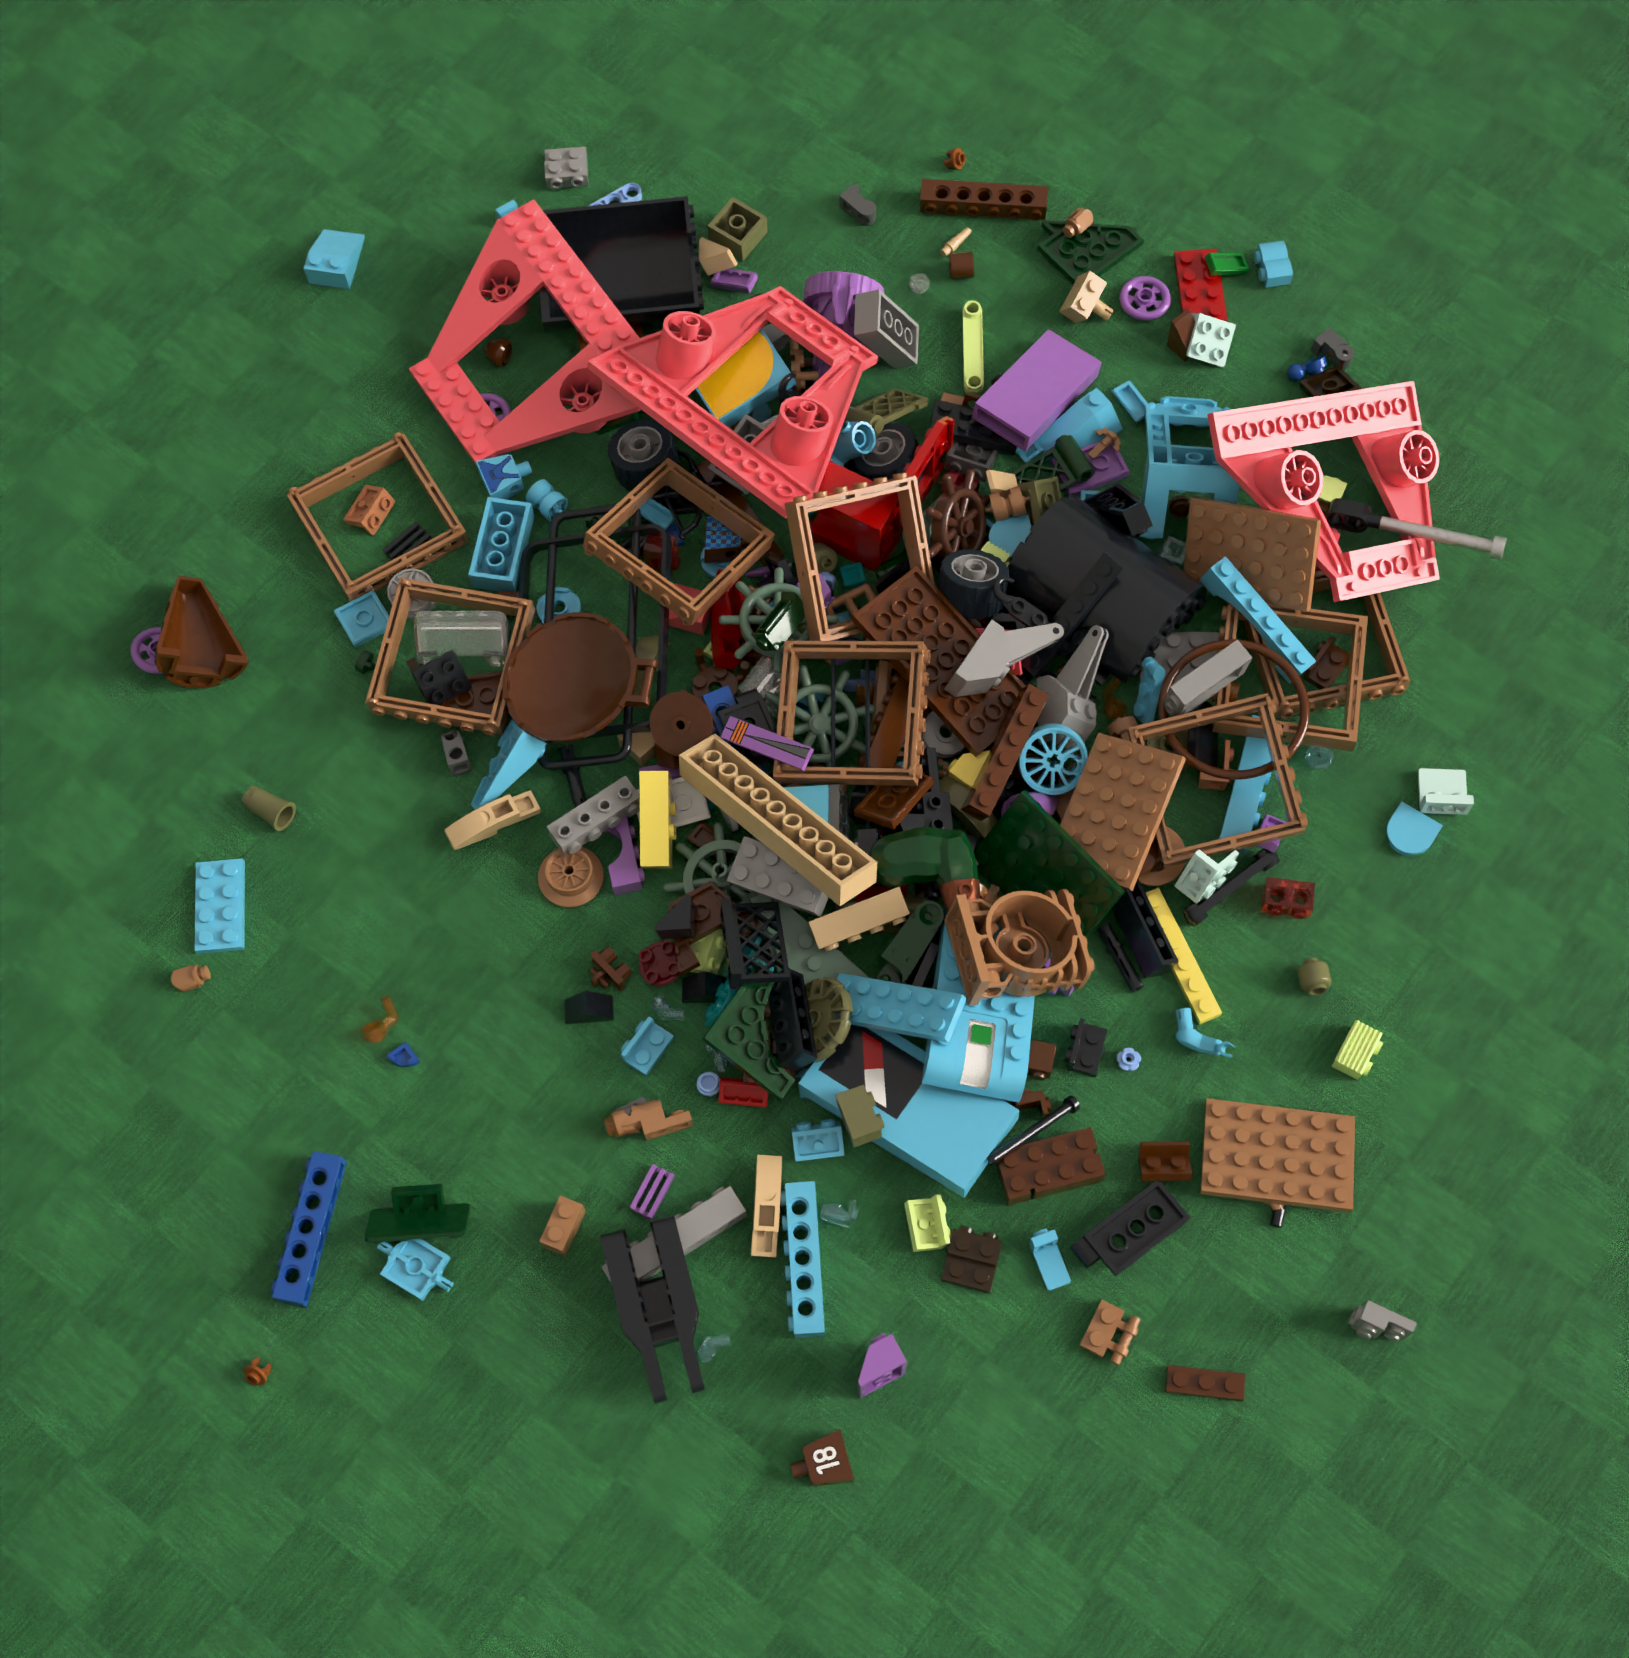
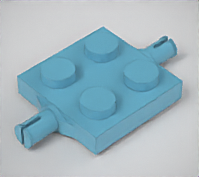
[377,1239,454,1301]

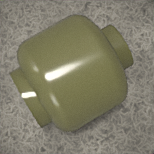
[813,543,838,574]
[1297,958,1332,996]

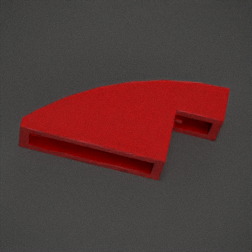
[711,569,745,670]

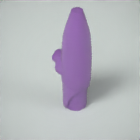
[745,566,771,579]

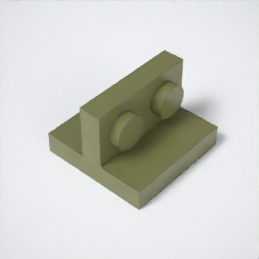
[1018,476,1061,527]

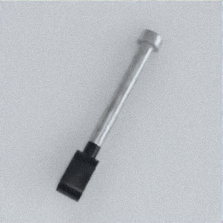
[1325,498,1507,560]

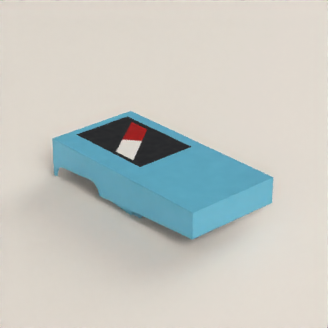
[796,1025,1019,1198]

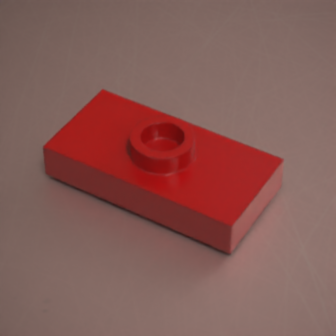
[718,1077,769,1108]

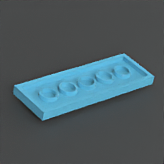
[834,973,966,1043]

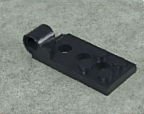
[718,688,793,787]
[1070,1181,1191,1277]

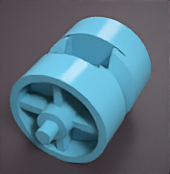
[526,479,568,521]

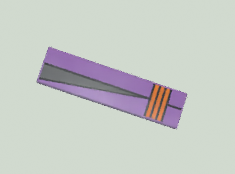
[721,716,814,771]

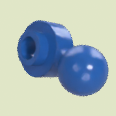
[1287,356,1327,381]

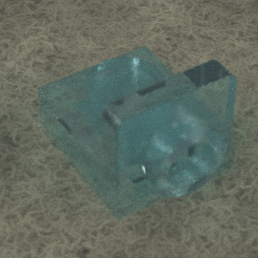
[820,1198,860,1228]

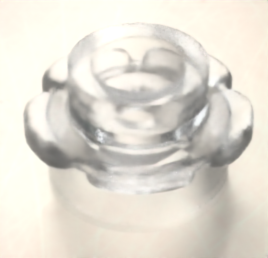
[909,273,930,294]

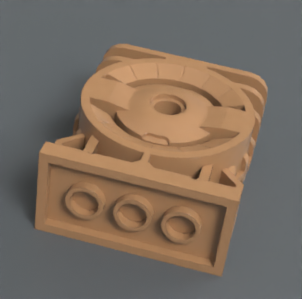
[944,889,1094,1006]

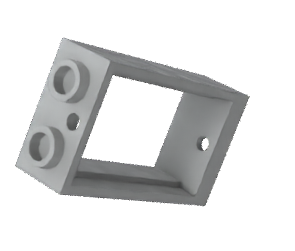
[1164,639,1252,716]

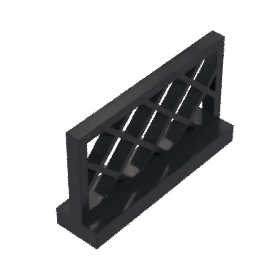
[720,898,790,990]

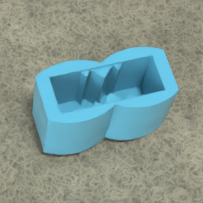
[1254,241,1293,288]

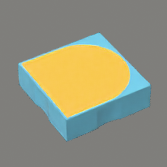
[695,329,796,427]

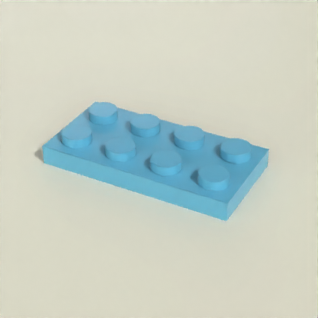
[195,858,245,954]

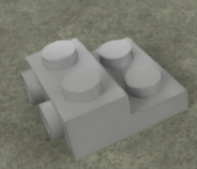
[544,146,589,189]
[1348,1300,1417,1341]

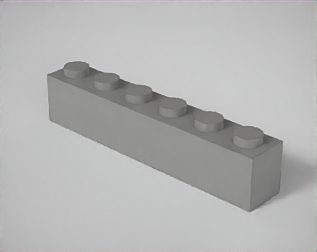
[601,1186,747,1285]

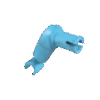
[1175,1008,1235,1058]

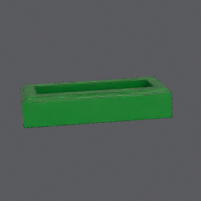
[1205,252,1250,275]

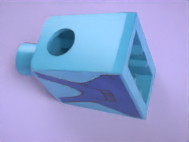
[476,454,532,500]

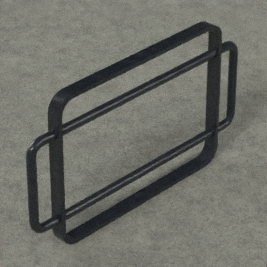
[511,503,672,770]

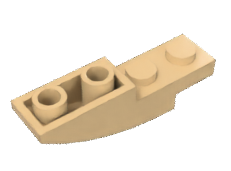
[444,790,541,851]
[751,1155,782,1257]

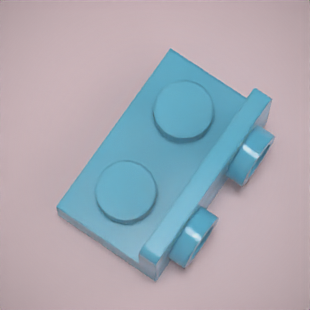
[621,1017,675,1077]
[791,1119,845,1162]

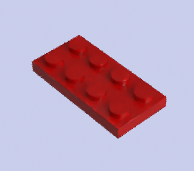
[1174,249,1227,322]

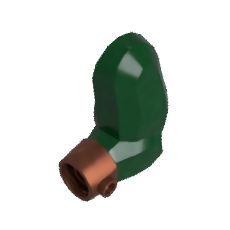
[868,827,981,913]

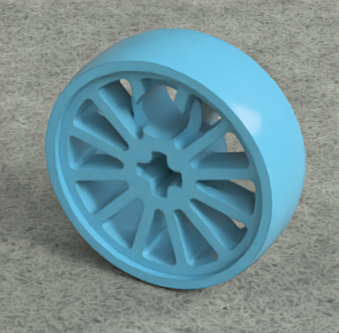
[1017,723,1088,795]

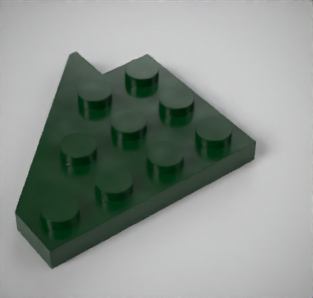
[1037,220,1144,285]

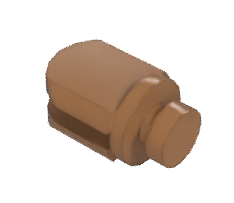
[1062,208,1093,238]
[171,964,211,992]

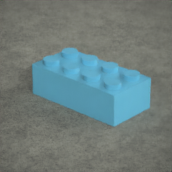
[468,497,535,592]

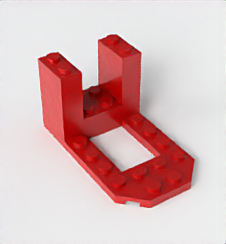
[809,416,955,572]

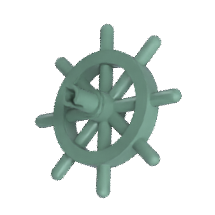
[719,567,839,674]
[765,665,876,767]
[663,822,759,903]

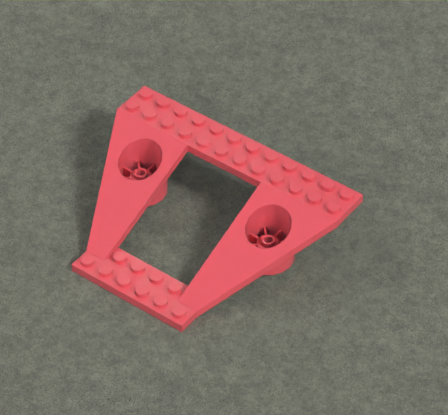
[409,199,641,466]
[587,286,879,519]
[1207,381,1440,602]

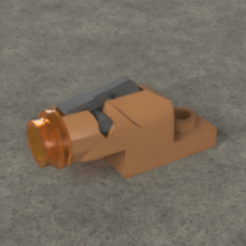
[603,1097,693,1141]

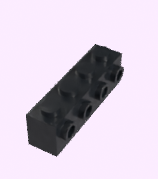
[1111,879,1179,978]
[769,968,818,1071]

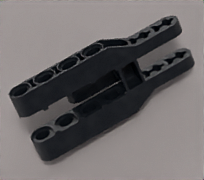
[600,1215,705,1404]

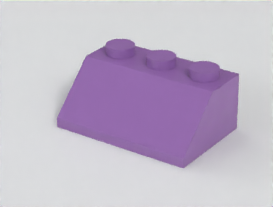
[858,1333,907,1398]

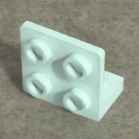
[1186,313,1236,367]
[1418,768,1474,815]
[1175,850,1239,904]

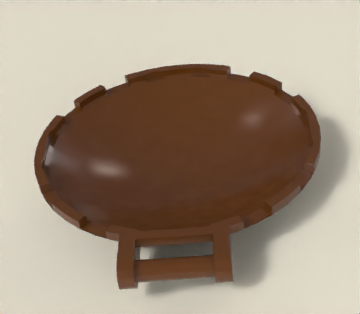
[502,612,658,742]

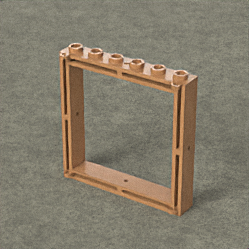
[287,432,469,602]
[583,458,775,626]
[785,472,935,641]
[1242,571,1410,719]
[365,578,535,736]
[1211,603,1368,751]
[773,641,931,786]
[1128,693,1308,868]

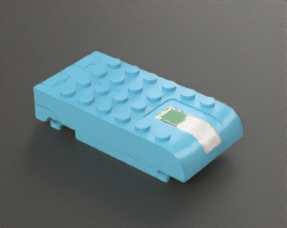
[922,907,1035,1103]

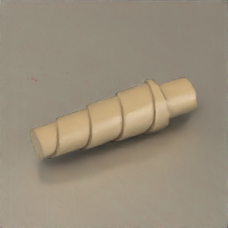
[940,227,971,257]

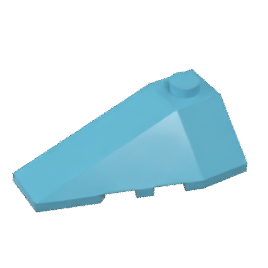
[1036,388,1123,462]
[471,719,546,810]

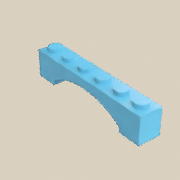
[1200,556,1316,684]

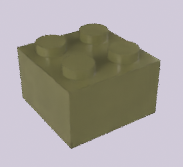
[708,197,768,261]

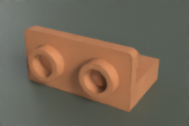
[343,485,395,535]

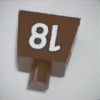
[790,1430,854,1486]

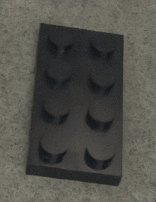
[930,399,1017,455]

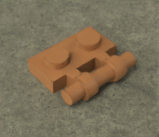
[1079,1300,1141,1366]

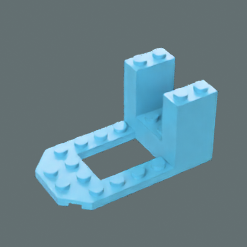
[1140,396,1239,540]

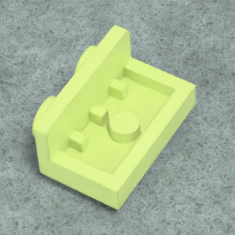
[690,929,725,974]
[904,1194,951,1252]

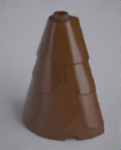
[155,576,248,688]

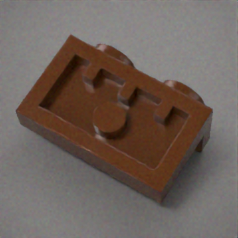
[1303,636,1350,689]
[1138,1141,1192,1181]

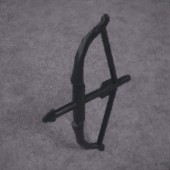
[652,450,724,540]

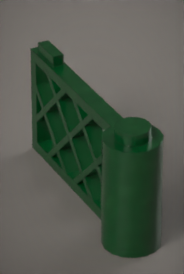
[1005,435,1095,493]

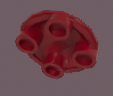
[639,940,680,987]

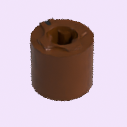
[949,252,974,279]

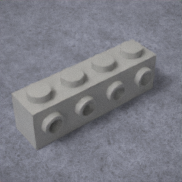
[546,775,640,857]

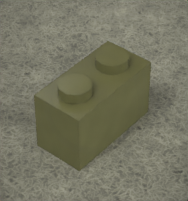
[836,1085,885,1148]

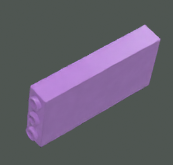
[972,329,1102,452]

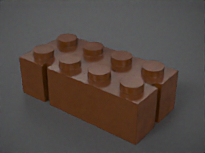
[995,1127,1106,1206]

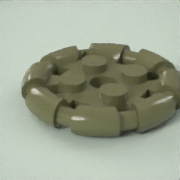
[805,977,853,1062]

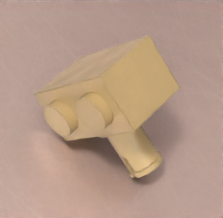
[1059,271,1113,323]

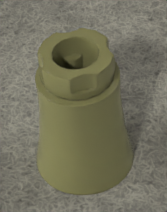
[242,786,296,831]

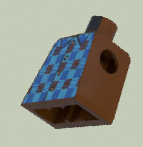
[705,516,750,563]

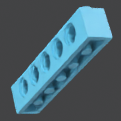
[781,1181,825,1338]

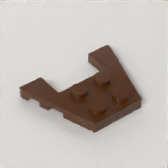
[668,881,762,976]

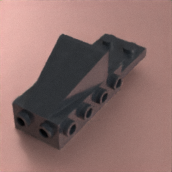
[883,748,953,901]

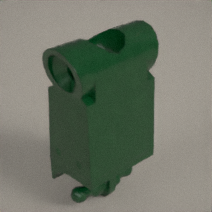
[876,901,944,984]

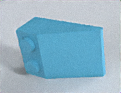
[304,229,365,289]

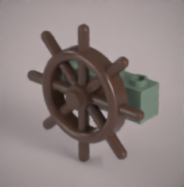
[902,469,991,561]

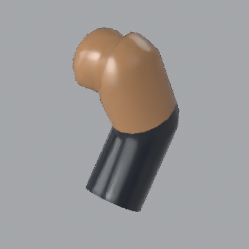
[1264,1202,1286,1228]

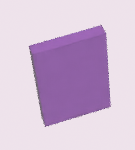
[1051,441,1130,496]

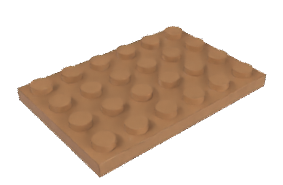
[1183,496,1321,612]
[1060,733,1186,891]
[1200,1098,1355,1213]

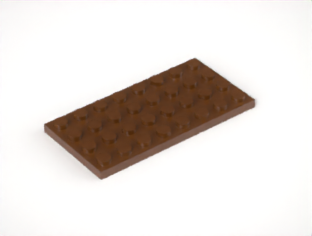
[850,566,1025,757]

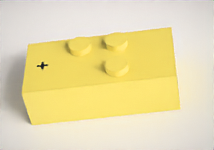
[639,771,677,869]

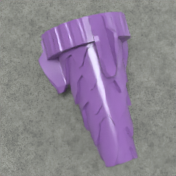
[803,271,885,384]

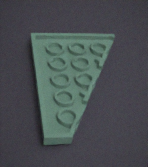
[750,895,869,1023]

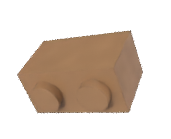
[539,1196,586,1257]

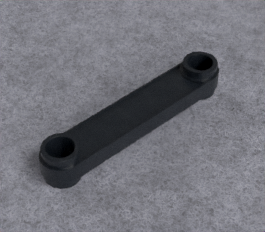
[1182,848,1280,927]

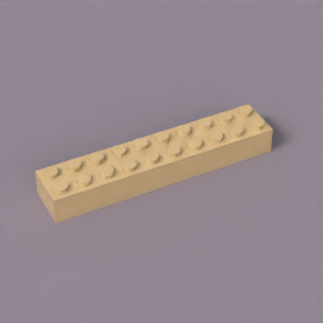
[679,734,877,906]

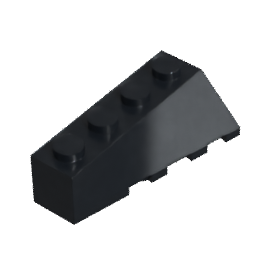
[1083,483,1153,536]

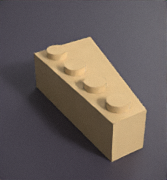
[809,887,910,952]

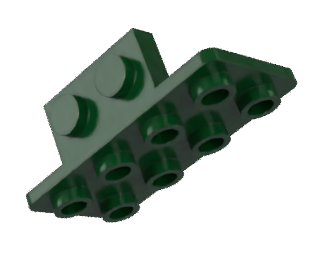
[364,1184,470,1243]

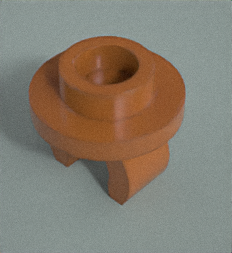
[943,148,966,170]
[243,1357,271,1386]

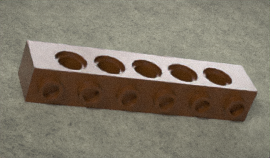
[920,179,1048,220]

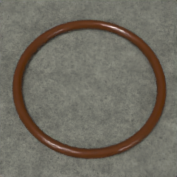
[1158,639,1310,780]

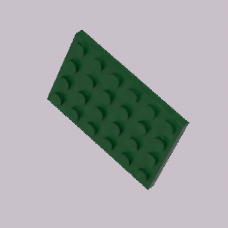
[974,790,1125,938]

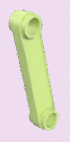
[962,300,984,396]

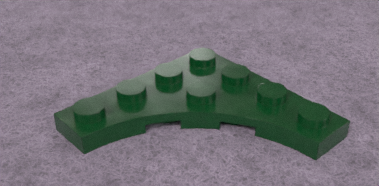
[701,962,795,1101]

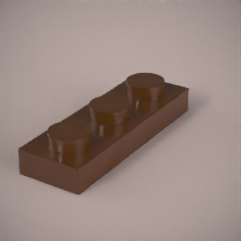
[1165,1365,1245,1401]

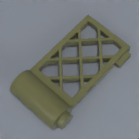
[845,388,928,436]

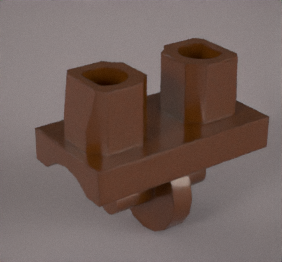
[589,946,632,992]

